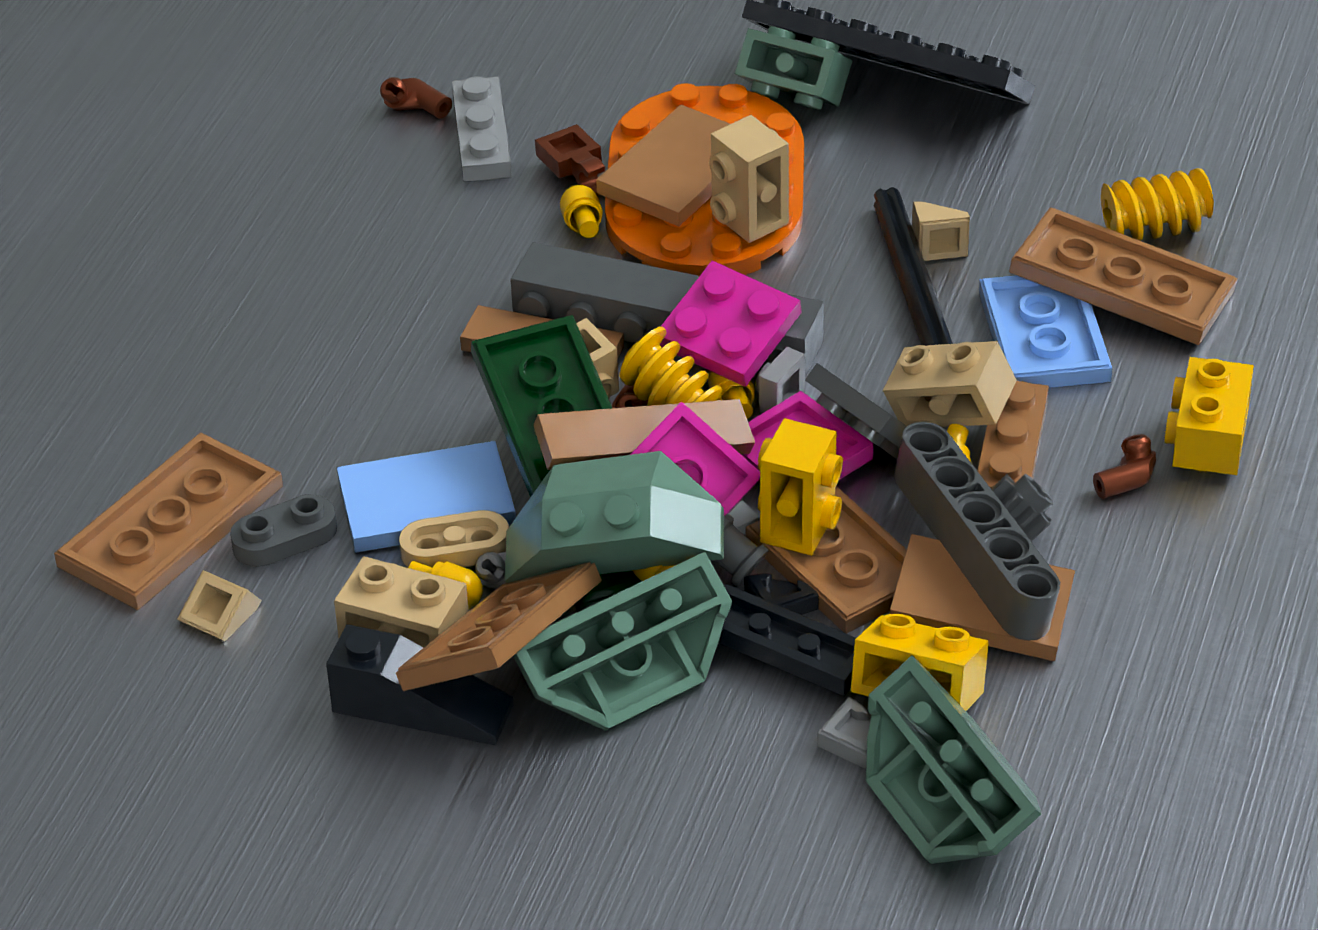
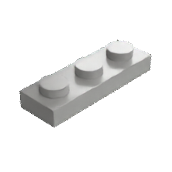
[452,76,512,182]

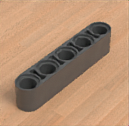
[894,422,1060,641]

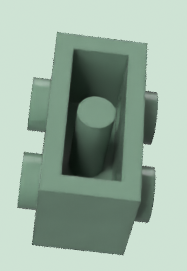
[734,26,852,110]

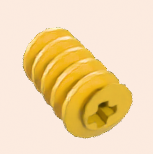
[1101,168,1214,241]
[619,326,723,406]

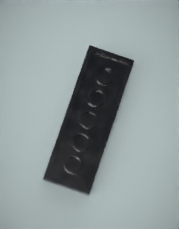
[742,0,1035,104]

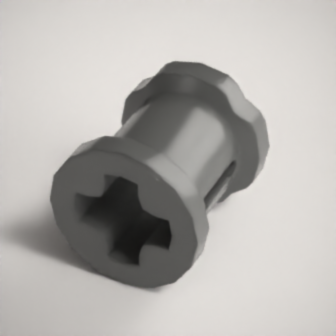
[714,513,770,587]

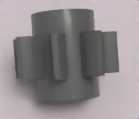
[991,474,1053,542]

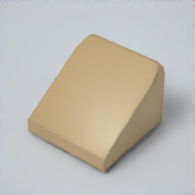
[912,201,970,261]
[177,570,262,642]

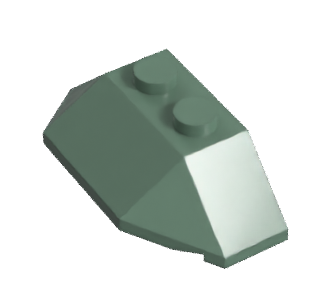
[505,451,724,583]
[513,552,732,731]
[866,655,1042,864]

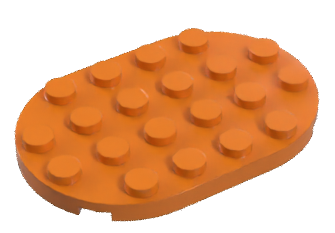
[605,83,804,276]

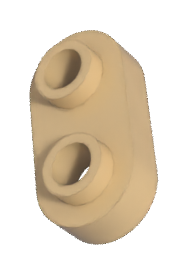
[399,510,509,568]

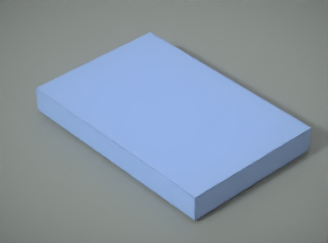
[979,275,1112,388]
[337,441,516,553]

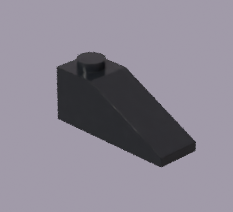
[326,624,514,745]

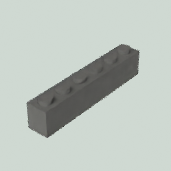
[511,242,824,378]

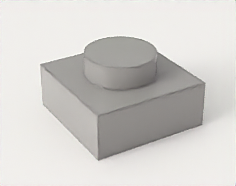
[756,347,805,415]

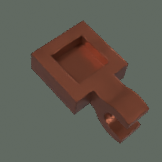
[535,124,605,196]

